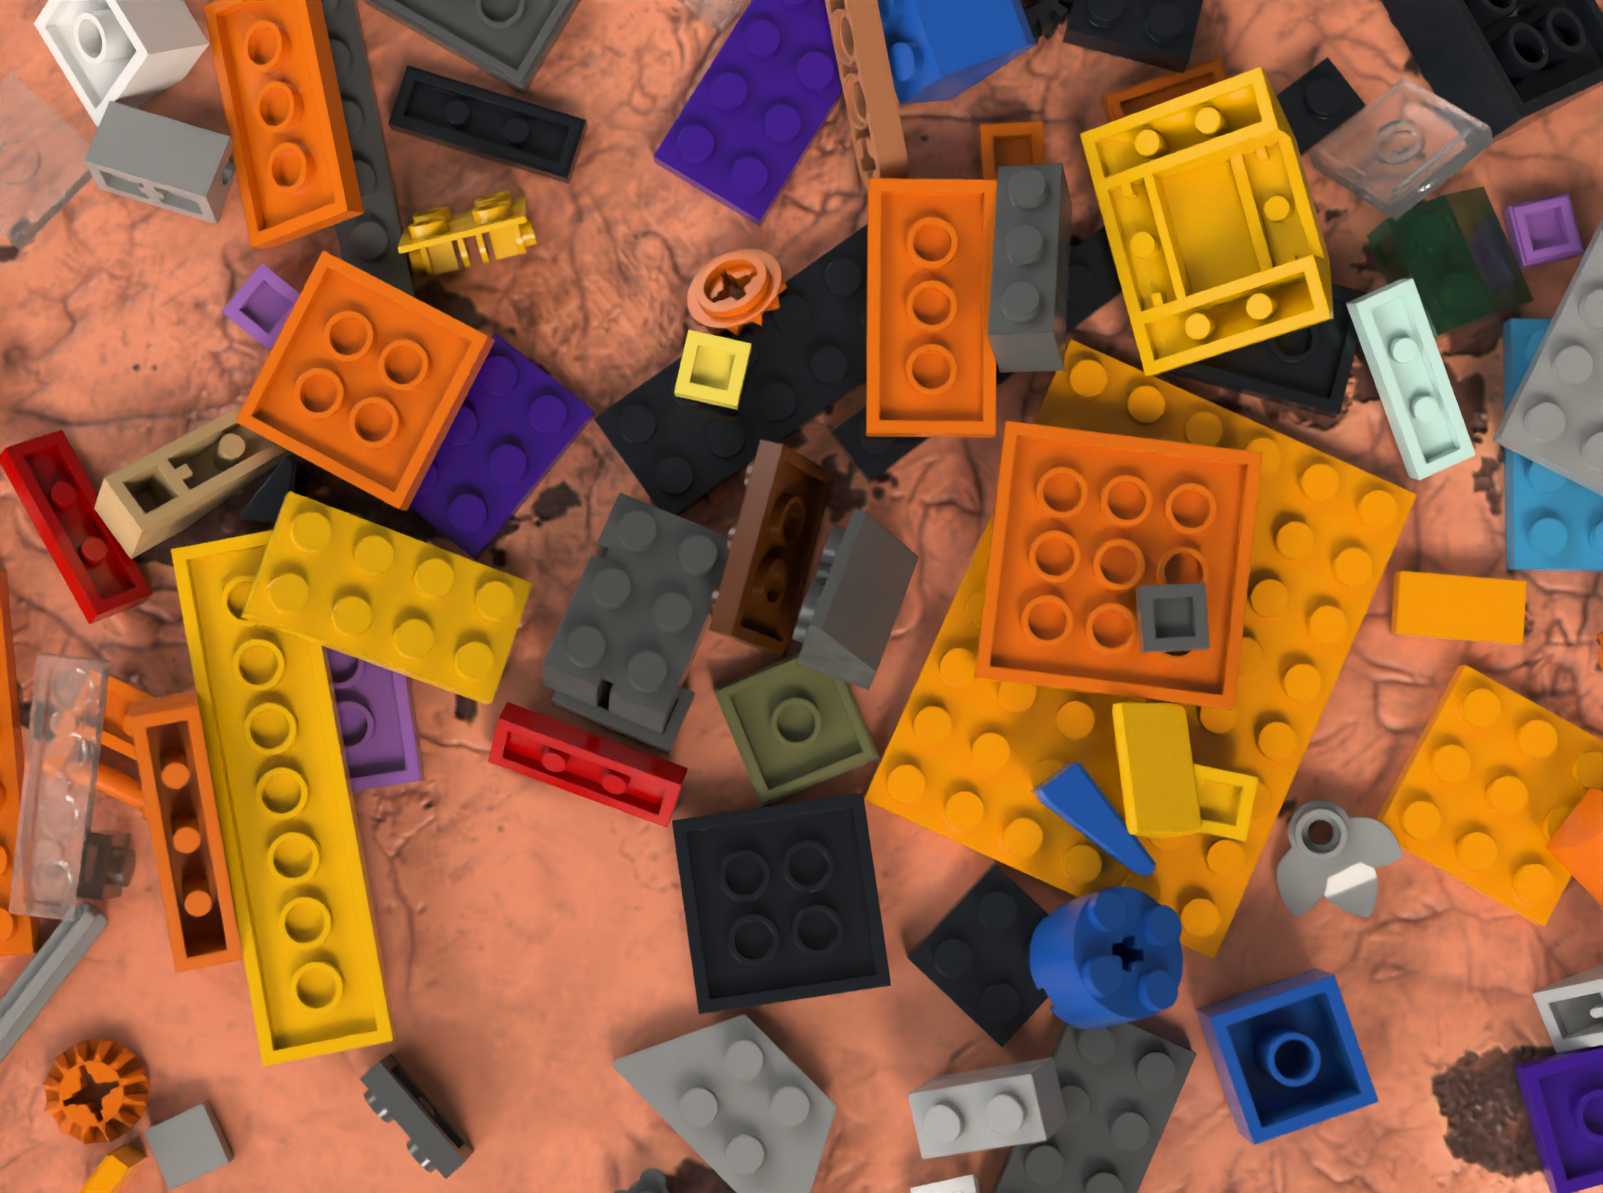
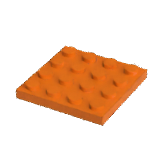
[973,421,1263,710]

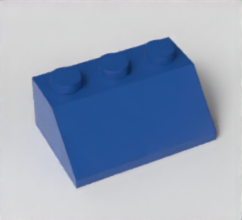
[877,0,1036,105]

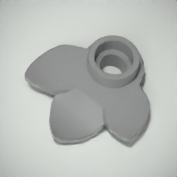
[1277,799,1403,917]

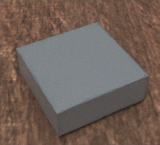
[143,1100,235,1191]

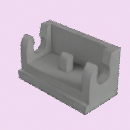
[84,101,236,224]

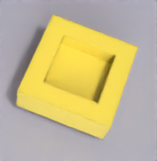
[674,330,752,410]

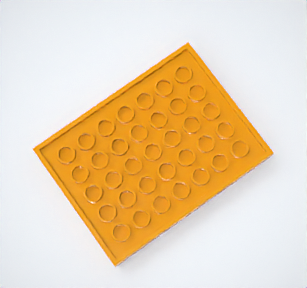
[864,339,1417,960]

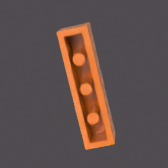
[128,691,243,973]

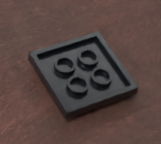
[672,793,891,1014]

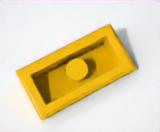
[1112,703,1202,840]

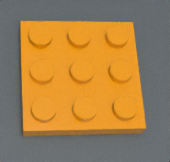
[1376,665,1603,926]

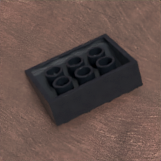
[1381,0,1603,154]

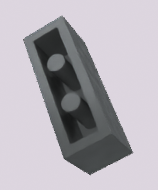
[988,163,1072,373]

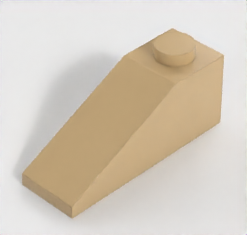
[94,404,293,559]

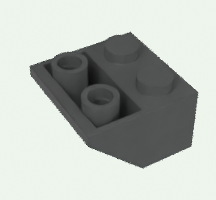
[792,508,919,690]

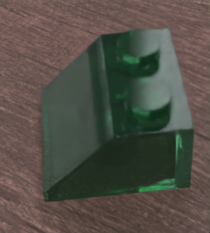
[1367,187,1534,341]

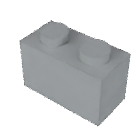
[908,1057,1068,1159]

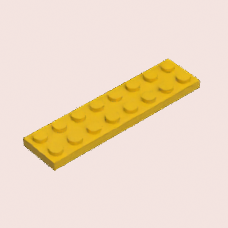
[171,530,397,1066]

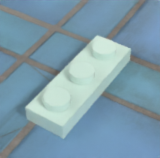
[1346,278,1476,480]

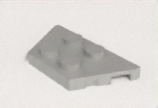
[612,1014,838,1193]

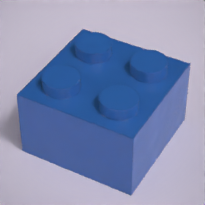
[1195,968,1379,1145]

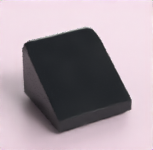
[240,459,309,527]

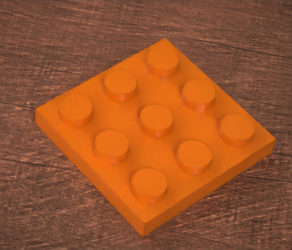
[235,250,495,511]

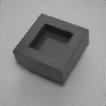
[1135,583,1210,653]

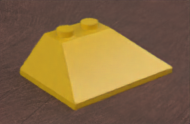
[1080,67,1333,377]

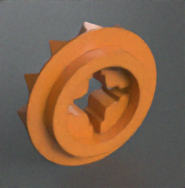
[687,248,787,336]
[42,1038,149,1145]

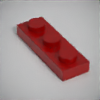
[0,429,153,625]
[488,702,688,828]

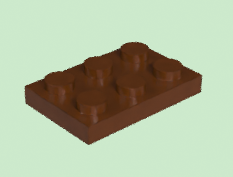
[708,440,834,656]

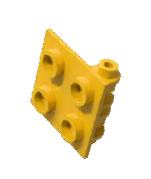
[397,191,538,277]

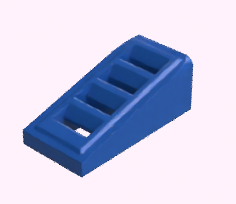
[1030,762,1156,877]

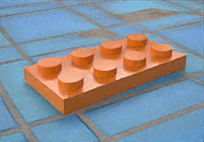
[204,0,364,250]
[866,178,997,438]

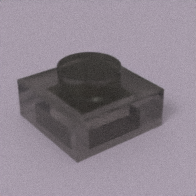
[76,830,136,900]

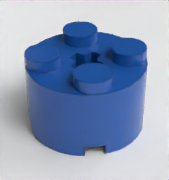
[1029,886,1183,1030]

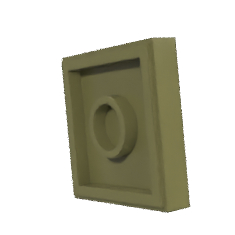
[713,653,880,807]

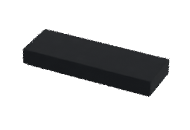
[388,65,588,184]

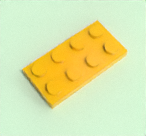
[241,491,533,705]

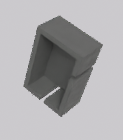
[542,493,729,734]

